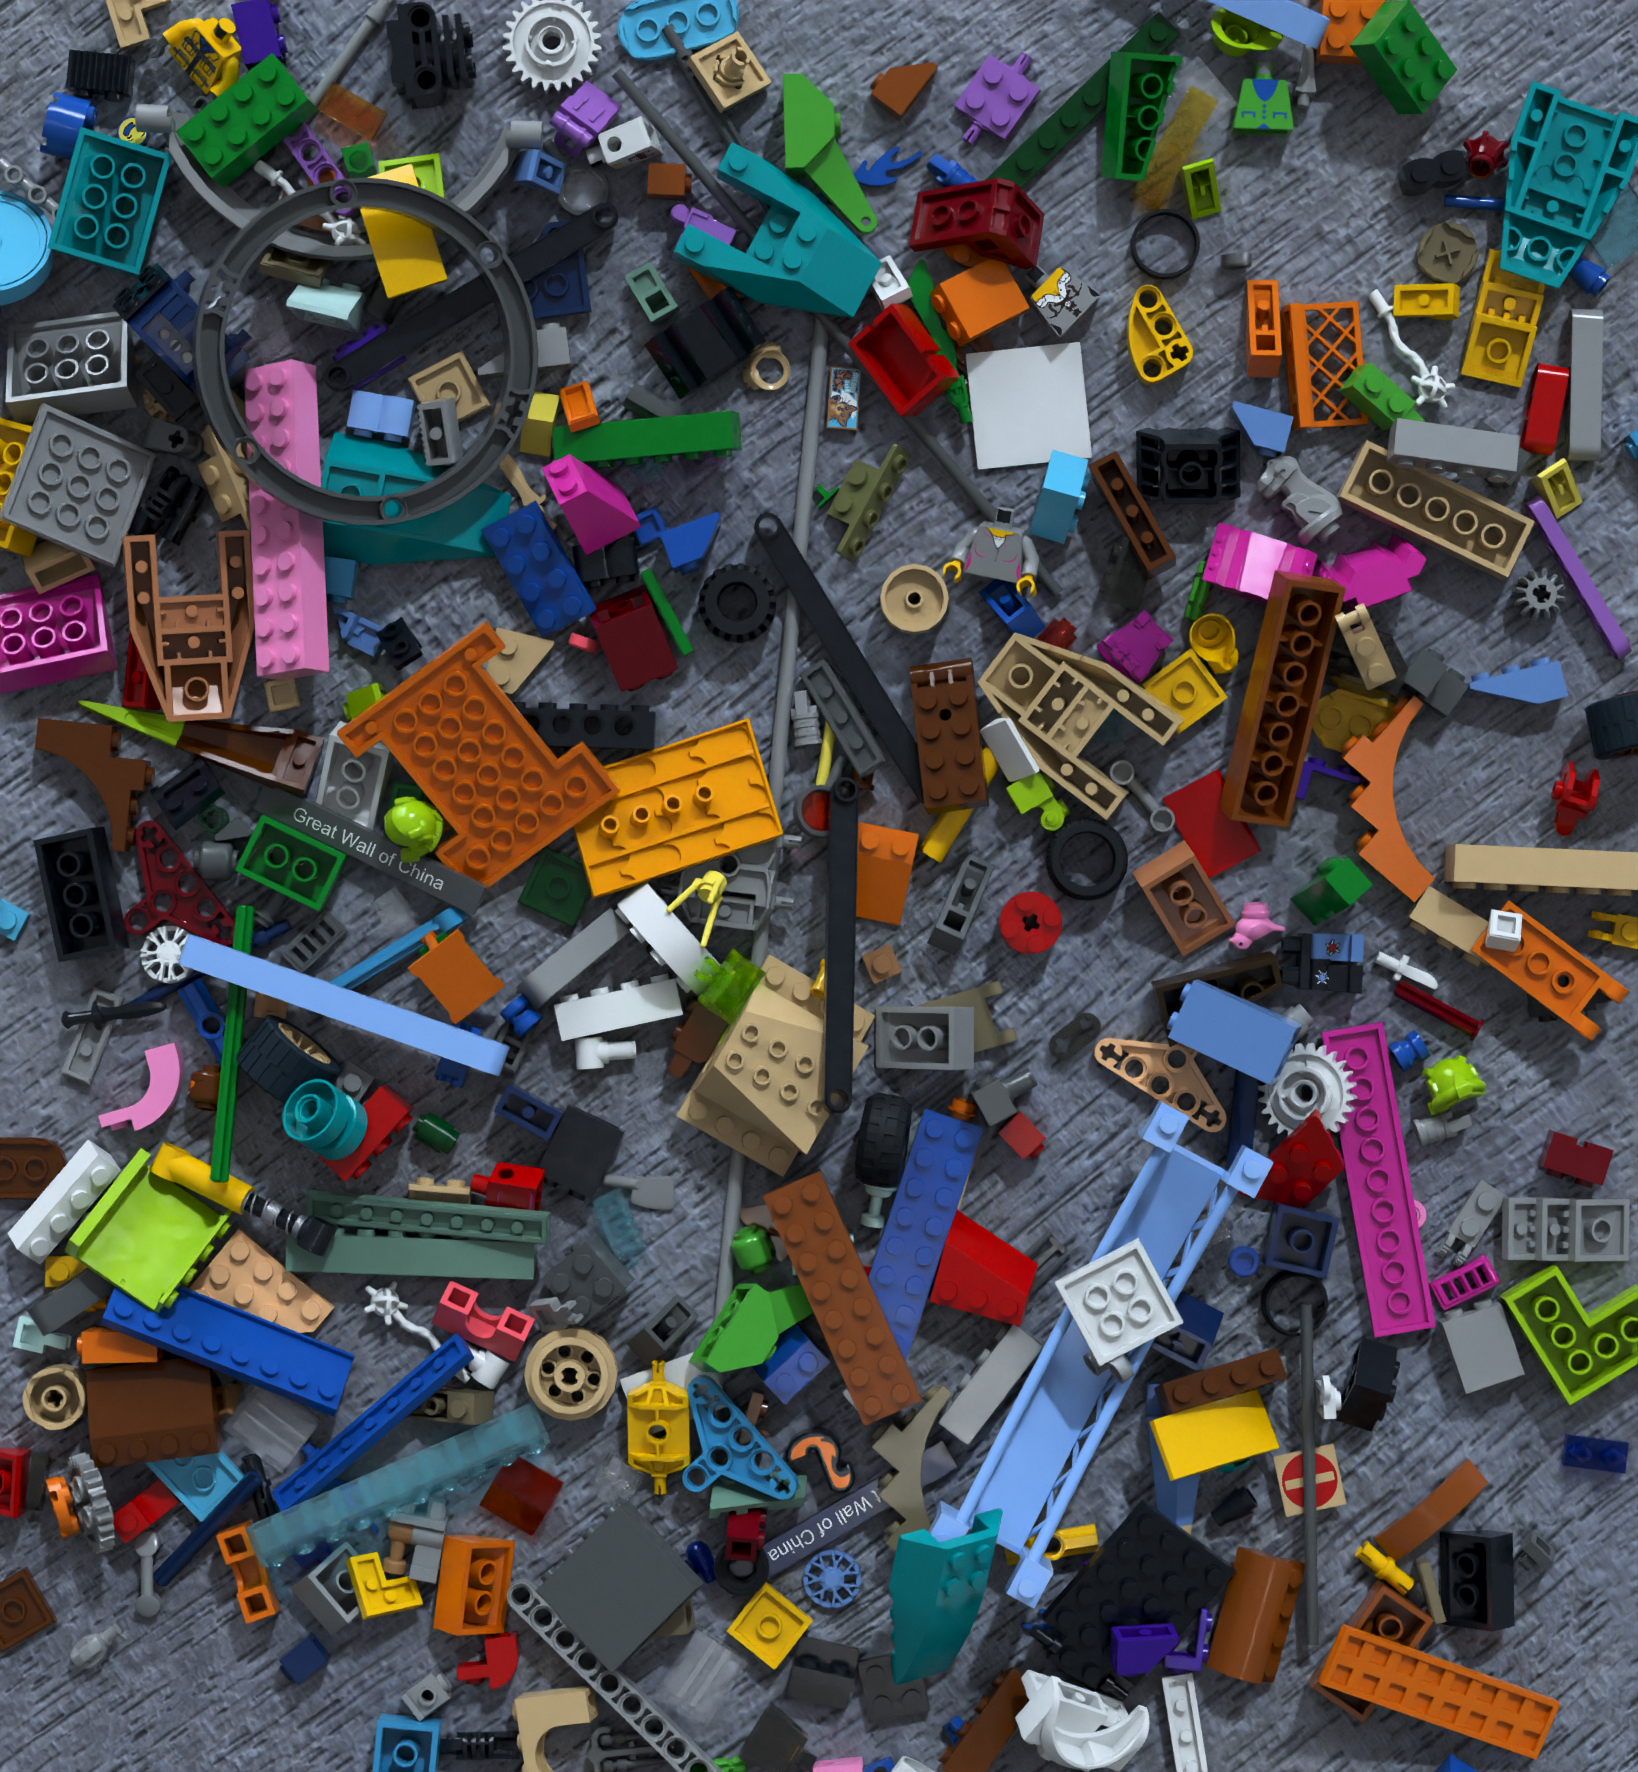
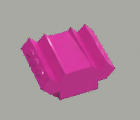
[1202,523,1318,606]
[1312,533,1426,612]

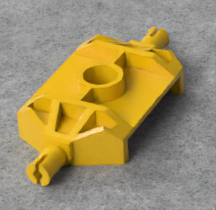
[627,1360,691,1495]

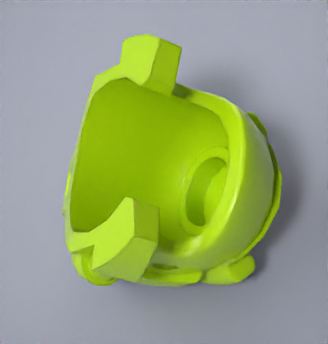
[384,797,444,863]
[1422,1055,1486,1116]

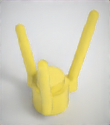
[666,871,727,948]

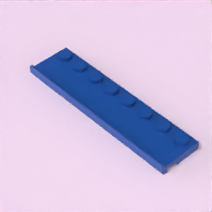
[100,1286,355,1416]

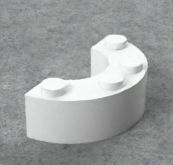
[615,882,725,995]

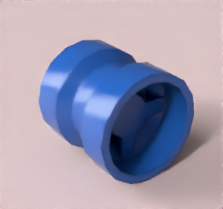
[500,994,543,1038]
[1388,1030,1430,1072]

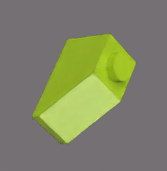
[343,682,387,721]

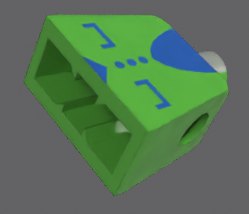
[1231,62,1293,136]

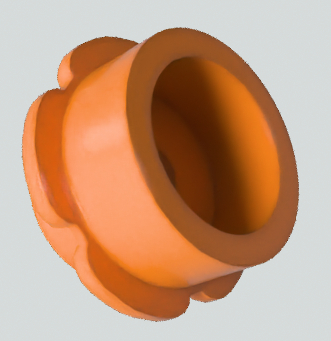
[947,1097,977,1122]

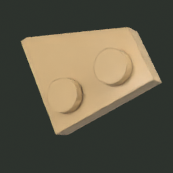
[486,628,555,695]

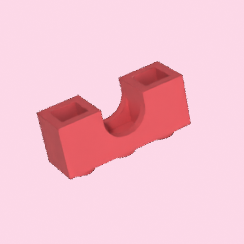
[431,1280,535,1362]

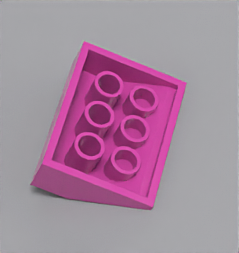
[0,573,117,694]

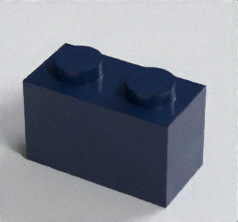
[493,1083,565,1141]

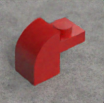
[456,1631,520,1690]

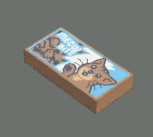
[826,366,861,431]

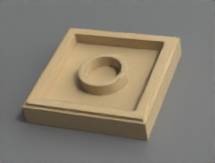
[407,351,491,423]

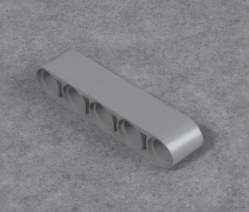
[1565,309,1603,461]

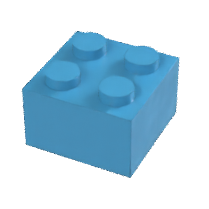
[373,1713,443,1772]

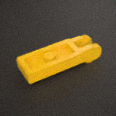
[1587,911,1638,949]

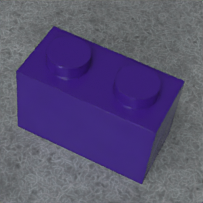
[231,0,288,70]

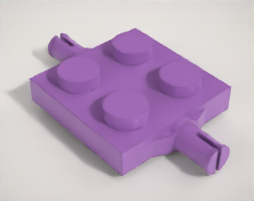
[954,52,1041,146]

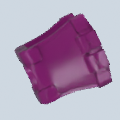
[1096,610,1174,684]

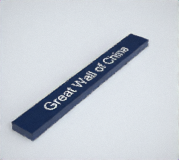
[729,1439,958,1580]

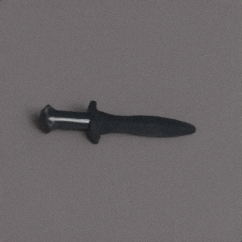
[61,1000,167,1031]

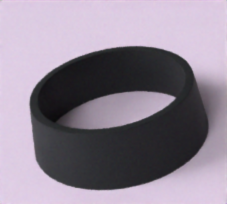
[1260,1270,1328,1336]

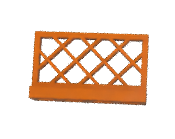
[1281,301,1368,431]

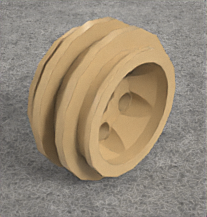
[524,1325,618,1421]

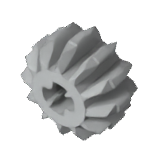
[1512,569,1566,621]

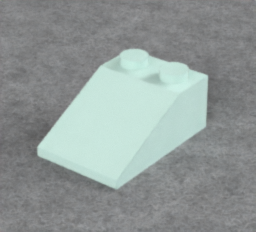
[286,278,367,333]

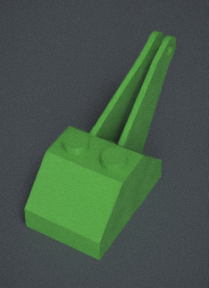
[783,73,877,235]
[688,1283,814,1373]

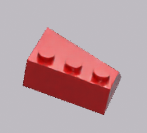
[930,1210,1039,1326]

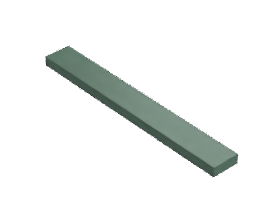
[307,1189,551,1245]

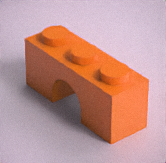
[216,1520,281,1624]

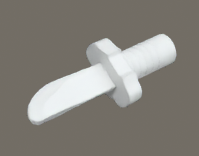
[1374,951,1438,989]

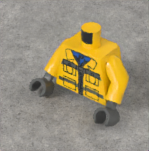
[143,17,242,109]

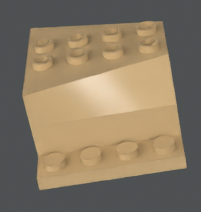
[676,954,875,1177]

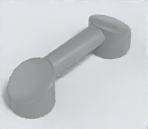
[1110,760,1175,832]
[1083,1351,1134,1384]
[134,1529,162,1617]

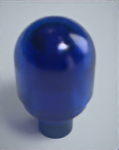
[686,1541,716,1584]

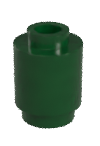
[412,1112,461,1155]

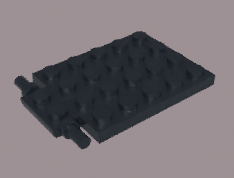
[1029,1499,1236,1701]

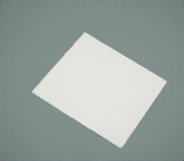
[966,342,1092,470]

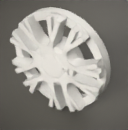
[140,926,194,984]

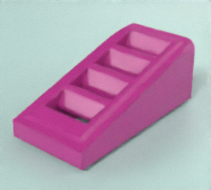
[1429,1254,1501,1311]

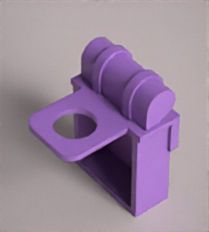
[550,81,622,158]
[671,204,737,262]

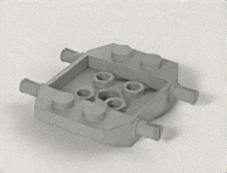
[660,833,804,931]

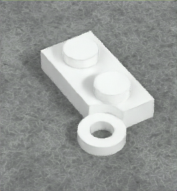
[1315,1375,1341,1419]

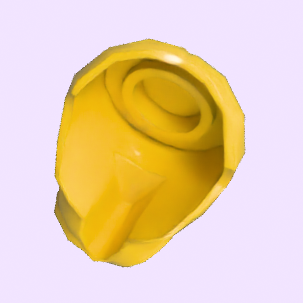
[1189,613,1239,674]

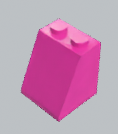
[542,454,641,555]

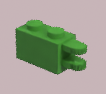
[1339,362,1425,431]

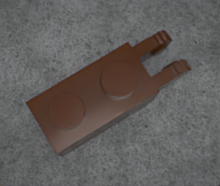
[668,994,735,1078]

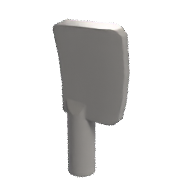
[603,1174,674,1210]

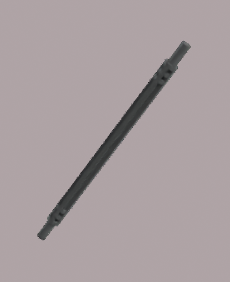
[662,24,840,321]

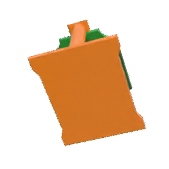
[408,929,505,1025]

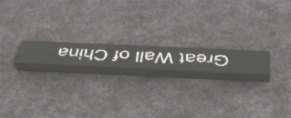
[254,785,488,915]

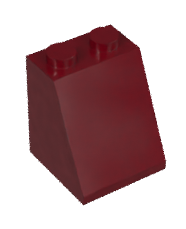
[589,585,678,692]

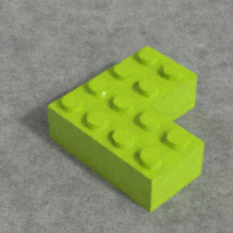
[1498,1263,1638,1405]

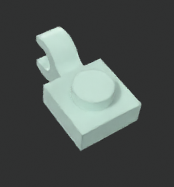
[12,1315,72,1354]

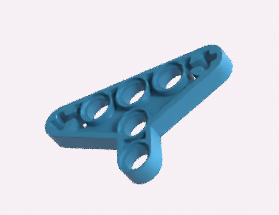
[682,1375,799,1500]

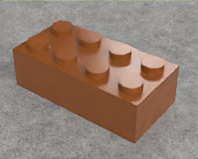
[1308,1579,1434,1723]

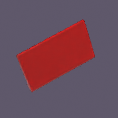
[1162,769,1262,878]

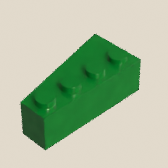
[1101,52,1183,181]

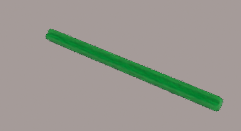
[210,905,255,1183]

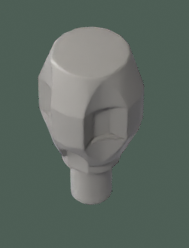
[70,1623,121,1670]

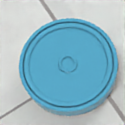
[0,191,54,306]

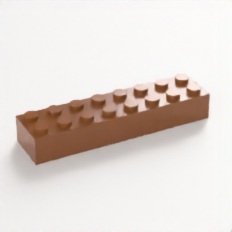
[1219,570,1346,828]
[762,1169,922,1426]

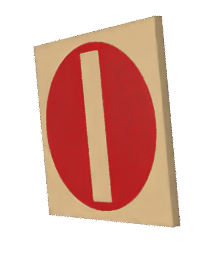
[1273,1443,1347,1517]

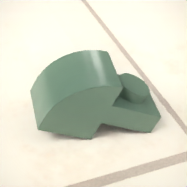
[624,261,680,326]

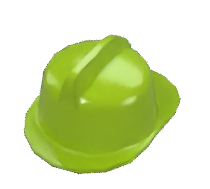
[1211,8,1283,57]

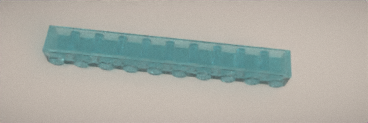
[245,1402,551,1568]

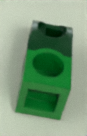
[341,141,377,178]

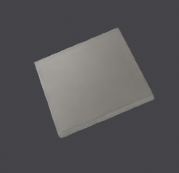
[0,403,157,568]

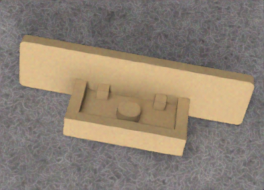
[198,425,251,537]

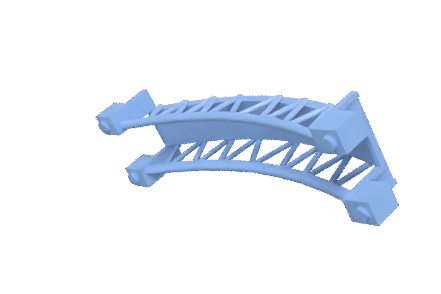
[928,1100,1274,1608]

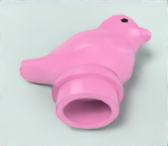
[1229,902,1285,950]

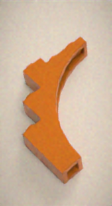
[1340,694,1435,902]

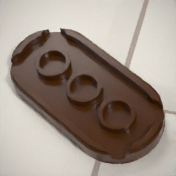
[0,1137,68,1200]

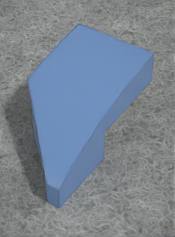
[332,605,384,658]

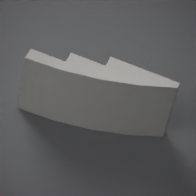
[1502,1197,1630,1262]

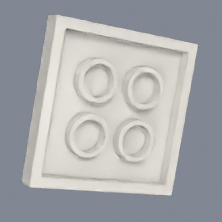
[1055,1238,1184,1366]

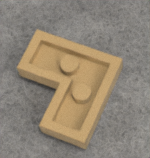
[105,0,172,50]

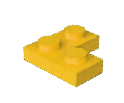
[345,1552,423,1620]

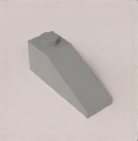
[477,323,572,380]

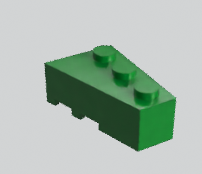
[1290,857,1373,926]

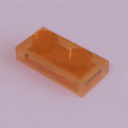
[318,82,388,141]

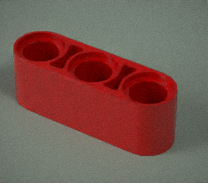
[1520,363,1569,456]

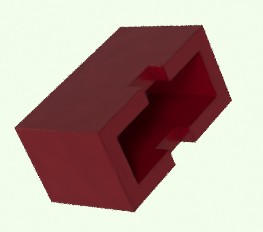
[1538,1130,1614,1189]

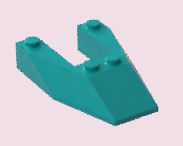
[674,142,882,319]

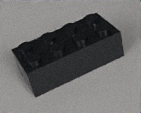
[33,827,130,962]

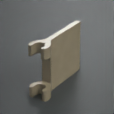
[919,980,1018,1053]

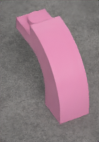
[98,1042,185,1131]

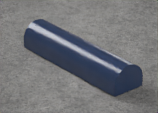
[1225,1069,1260,1170]

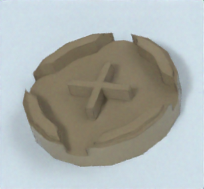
[1416,222,1479,284]

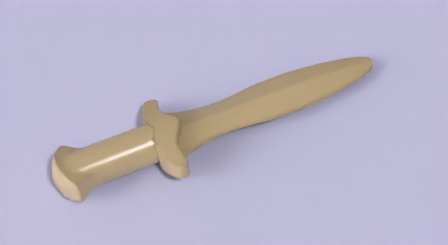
[499,454,557,532]

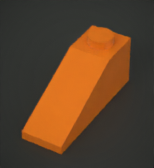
[1246,280,1282,378]

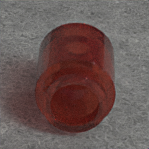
[1036,617,1077,650]

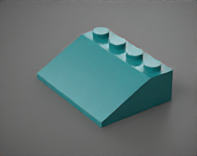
[47,127,172,278]

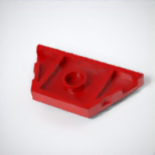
[1238,1109,1345,1208]

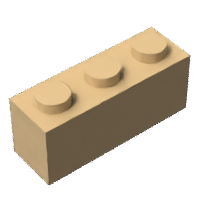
[1405,886,1489,967]

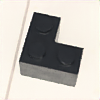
[1336,1337,1400,1432]

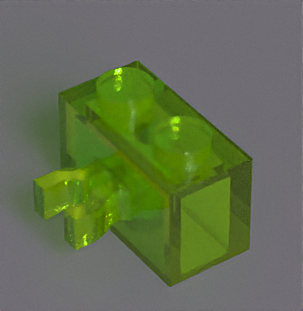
[694,949,766,1024]

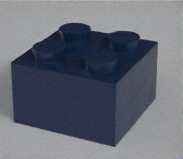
[1261,1202,1340,1279]

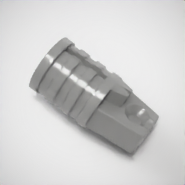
[791,690,822,747]
[1413,1109,1472,1147]

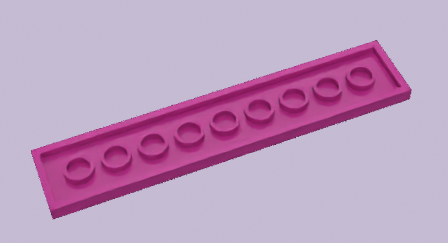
[1320,1022,1436,1338]

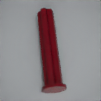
[1394,981,1484,1041]

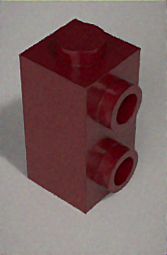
[725,1507,767,1562]

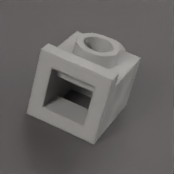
[401,1669,452,1722]

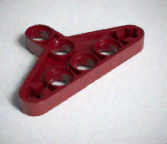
[124,821,235,946]

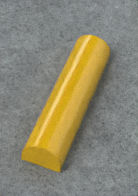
[919,746,1000,864]

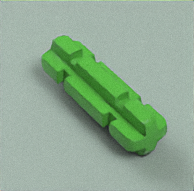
[1184,561,1211,622]
[690,1756,747,1772]

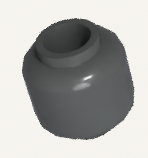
[193,840,240,881]

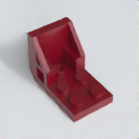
[909,178,1045,269]

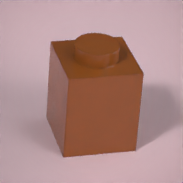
[647,163,692,201]

